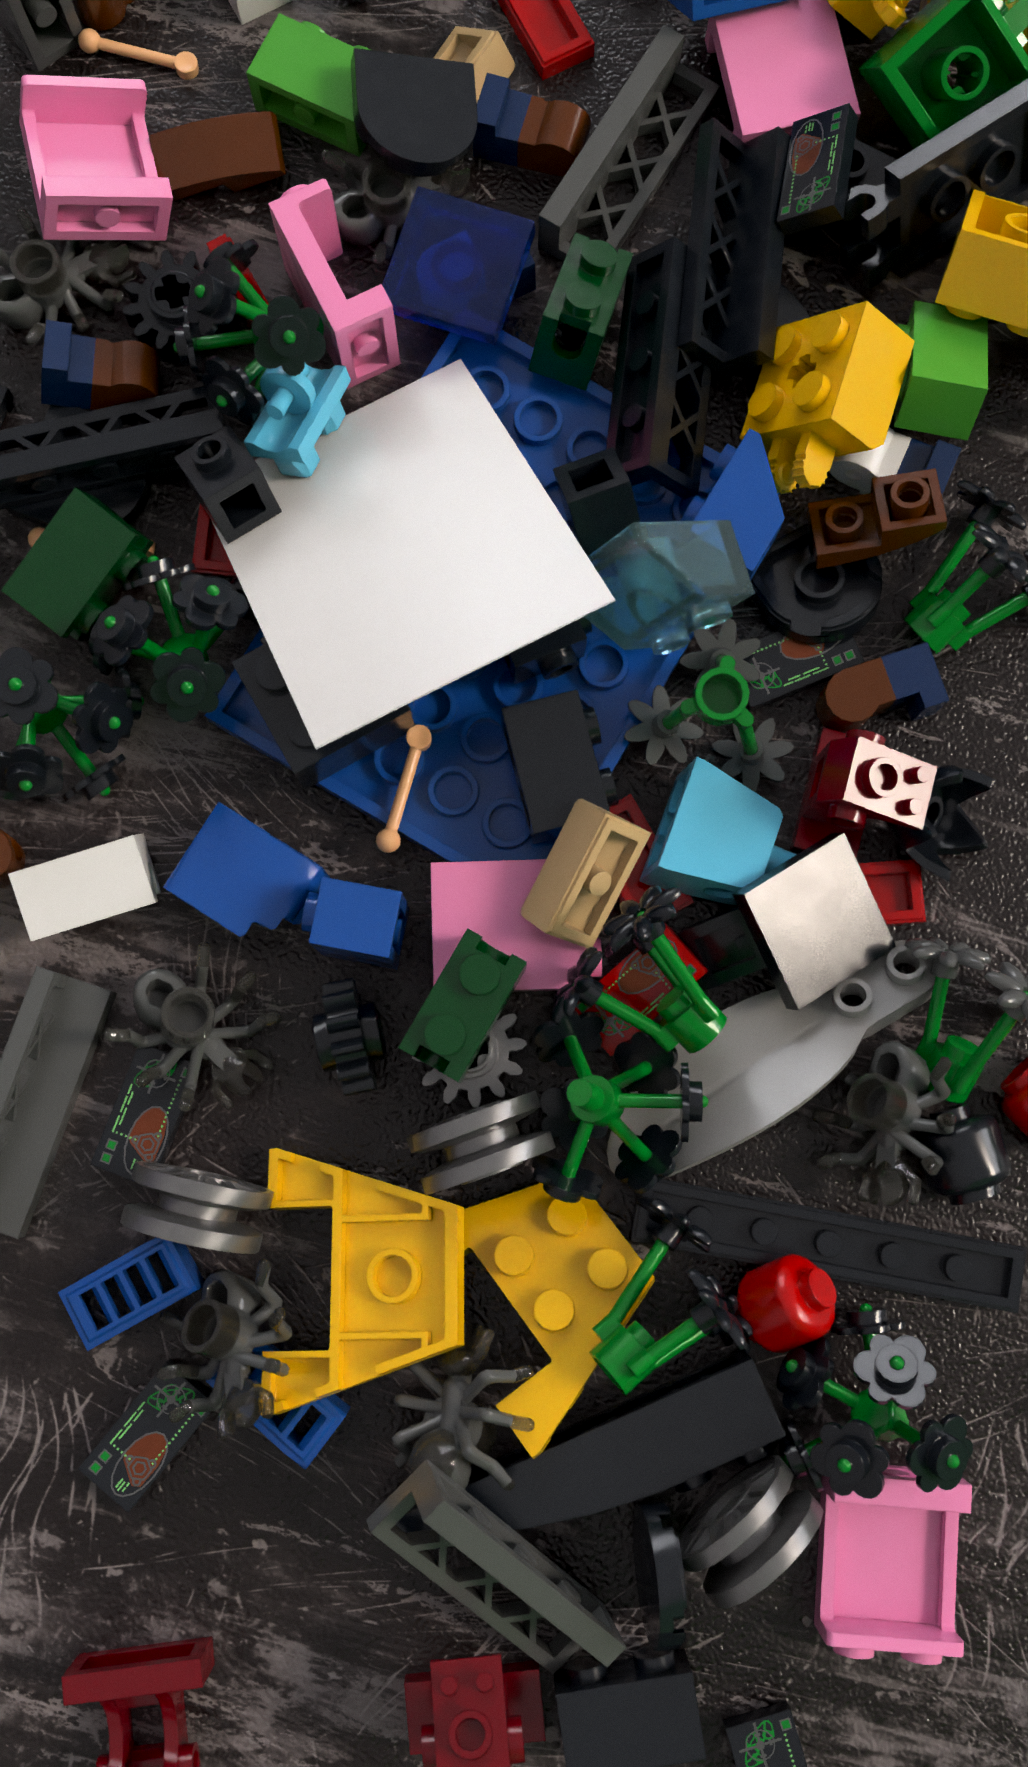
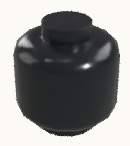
[915,1104,1012,1205]

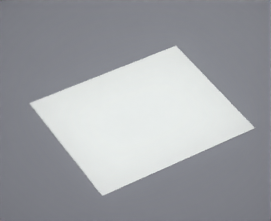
[212,359,616,750]

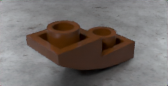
[149,111,286,202]
[807,468,948,569]

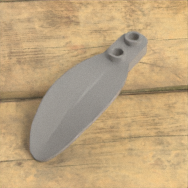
[607,940,935,1177]

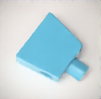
[639,757,796,905]

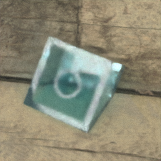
[584,520,755,655]

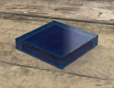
[382,186,536,346]

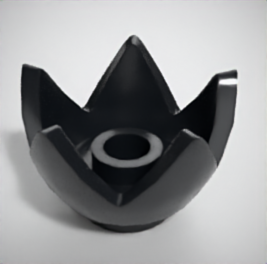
[887,765,997,881]

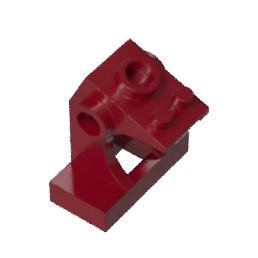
[789,727,937,857]
[61,1636,215,1767]
[404,1652,546,1767]

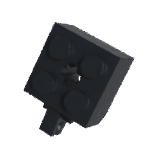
[232,637,415,790]

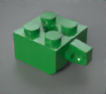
[859,0,1028,149]

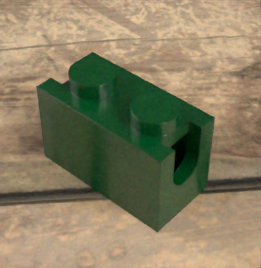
[528,232,633,391]
[1,487,154,641]
[398,928,527,1084]

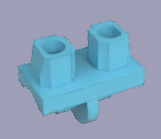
[243,363,351,478]

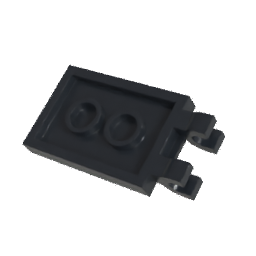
[840,79,1028,289]

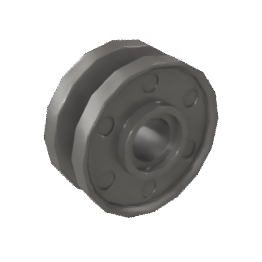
[406,1090,556,1195]
[120,1161,274,1254]
[678,1455,824,1609]

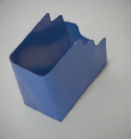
[163,802,330,937]

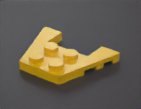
[260,1148,464,1415]
[464,1183,655,1459]

